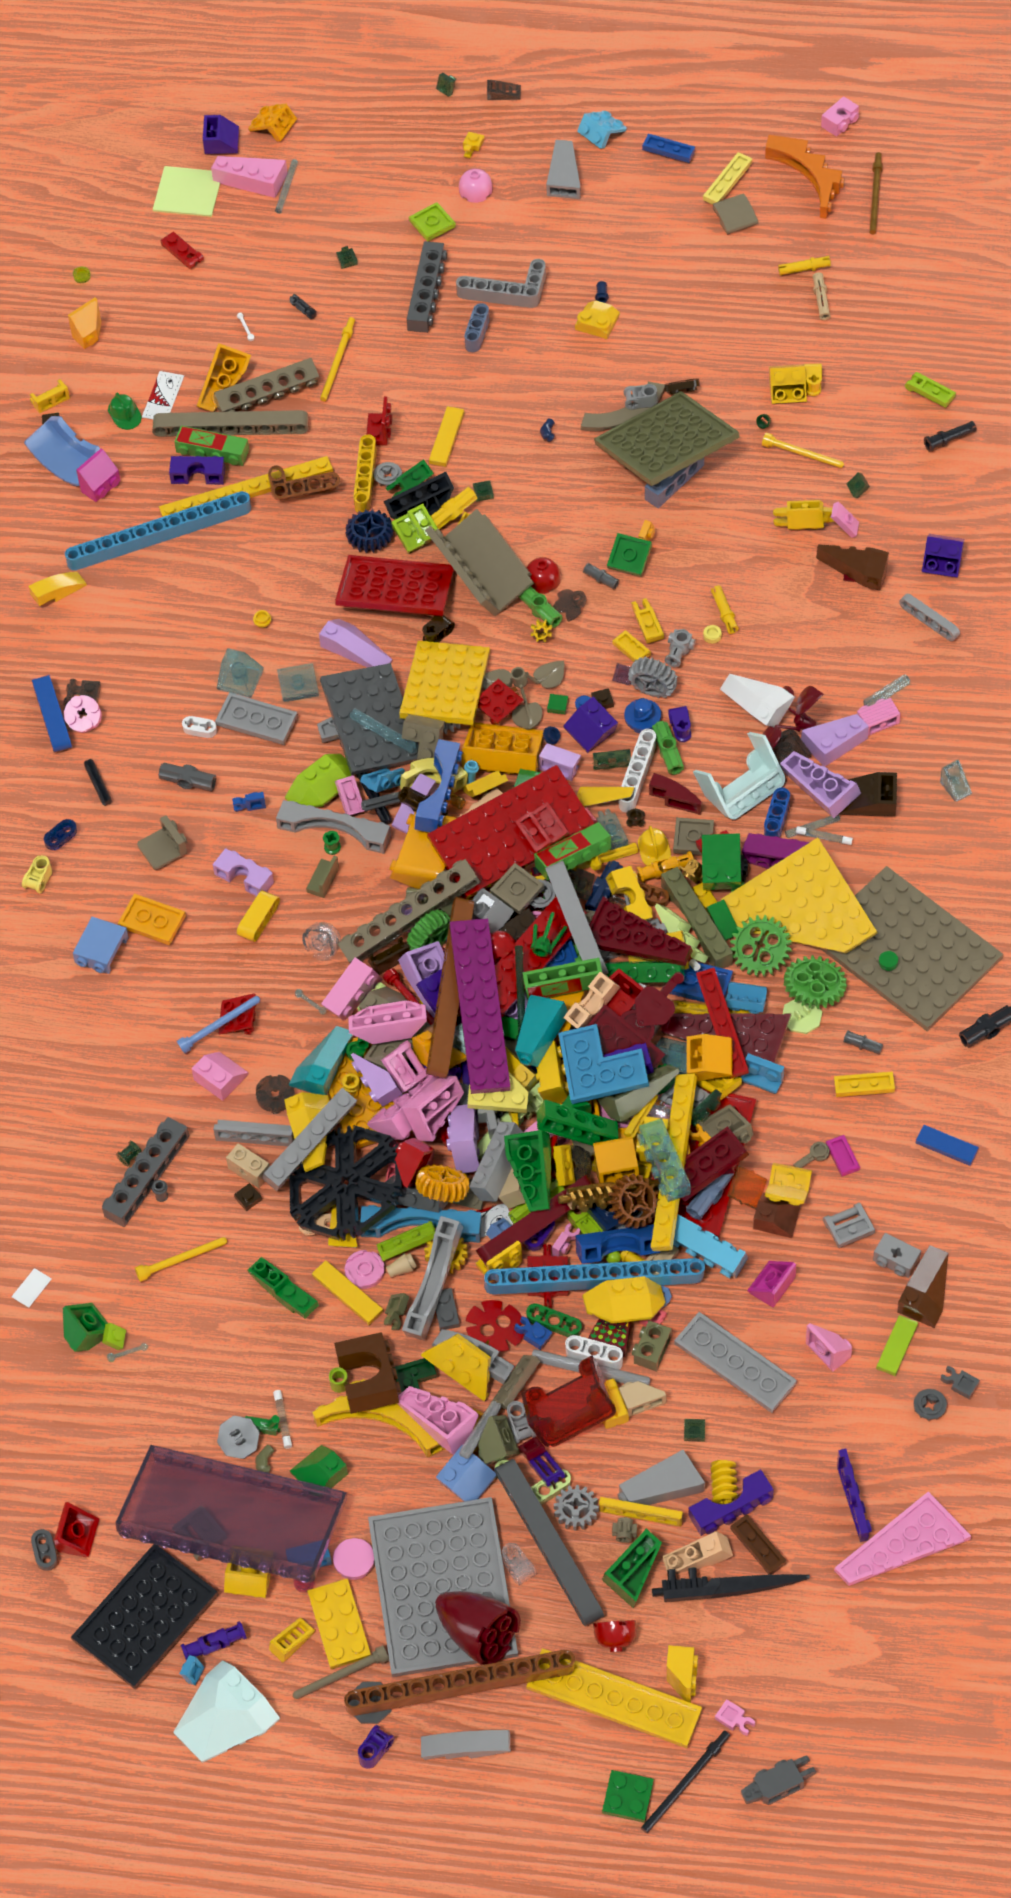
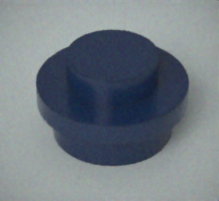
[543,726,560,745]

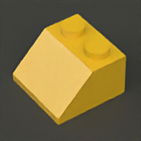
[224,1546,274,1598]

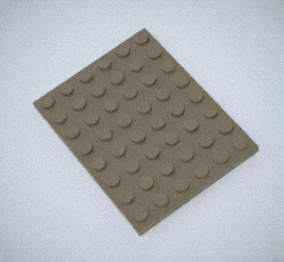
[820,866,1004,1031]

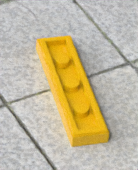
[429,406,464,467]
[312,1260,383,1326]
[599,1497,683,1527]

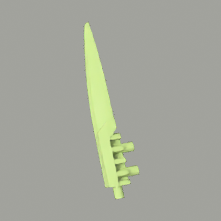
[477,1082,544,1160]

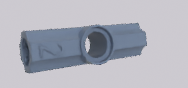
[686,1173,734,1220]

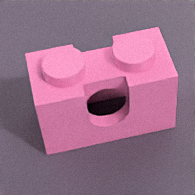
[821,96,859,137]

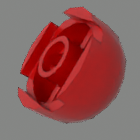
[527,557,561,594]
[490,931,516,965]
[593,1620,636,1652]

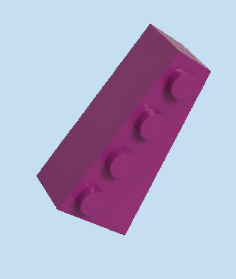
[741,833,810,869]

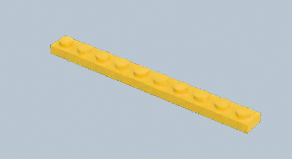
[159,456,333,517]
[651,1073,697,1251]

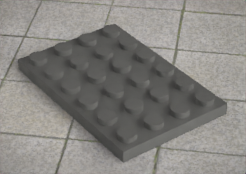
[320,663,419,775]

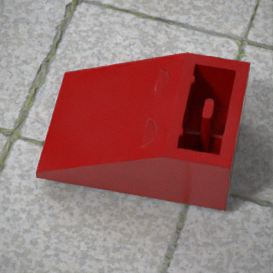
[607,969,644,1016]

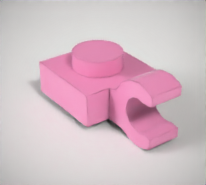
[552,1223,580,1256]

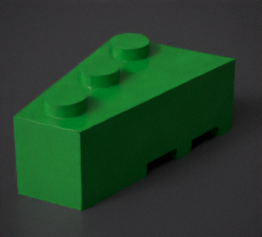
[602,1529,662,1608]

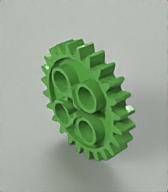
[730,915,793,977]
[783,955,847,1009]

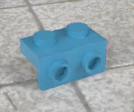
[360,768,405,793]
[725,982,767,1014]

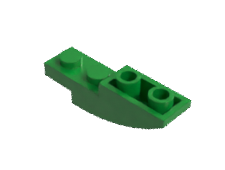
[247,1257,319,1319]

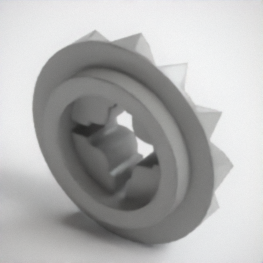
[374,462,402,487]
[530,879,555,909]

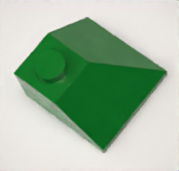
[63,1303,108,1352]
[290,1445,348,1501]

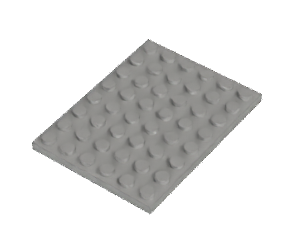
[368,1497,518,1677]

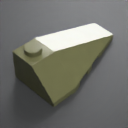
[597,1065,680,1122]

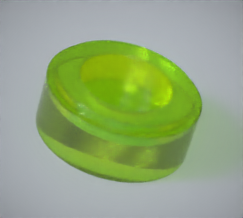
[73,266,91,283]

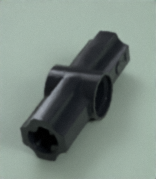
[959,1005,1011,1048]

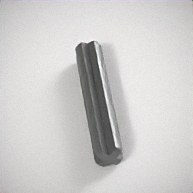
[361,792,401,812]

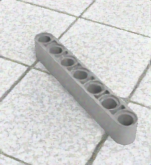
[545,861,609,975]

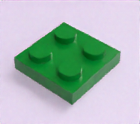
[607,533,652,577]
[602,1770,654,1823]

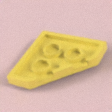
[467,1071,528,1113]

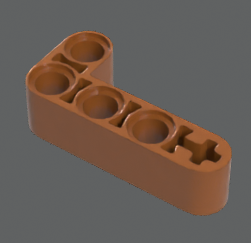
[268,465,340,500]

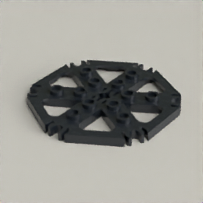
[289,1125,404,1241]

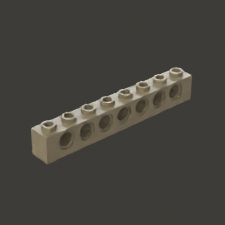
[338,859,481,963]

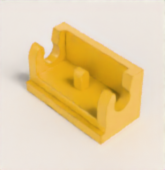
[29,379,70,414]

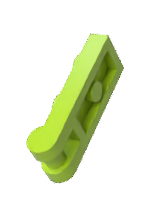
[905,372,956,408]

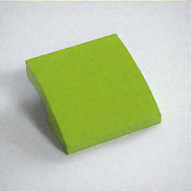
[391,504,438,554]

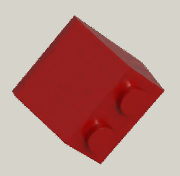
[395,1138,434,1188]

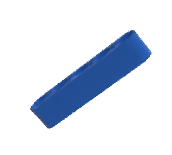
[32,675,72,752]

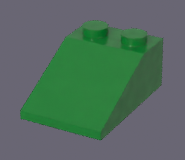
[702,833,742,890]

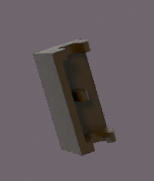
[368,937,410,975]

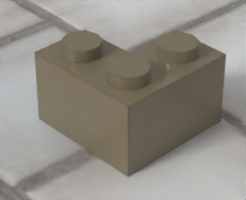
[401,714,445,760]

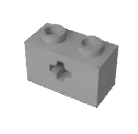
[873,1233,921,1278]

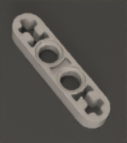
[899,593,960,641]

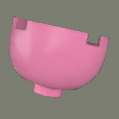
[459,169,492,203]

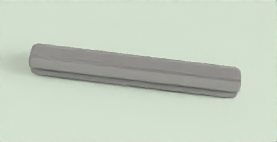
[459,1401,501,1459]

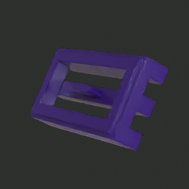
[527,1451,565,1487]

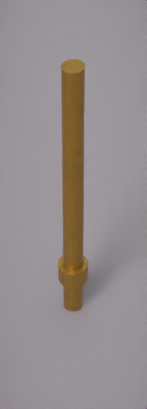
[869,152,883,235]

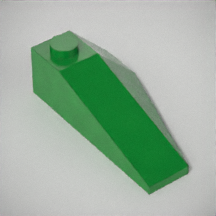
[504,1130,551,1212]

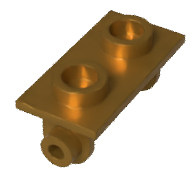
[679,859,703,884]

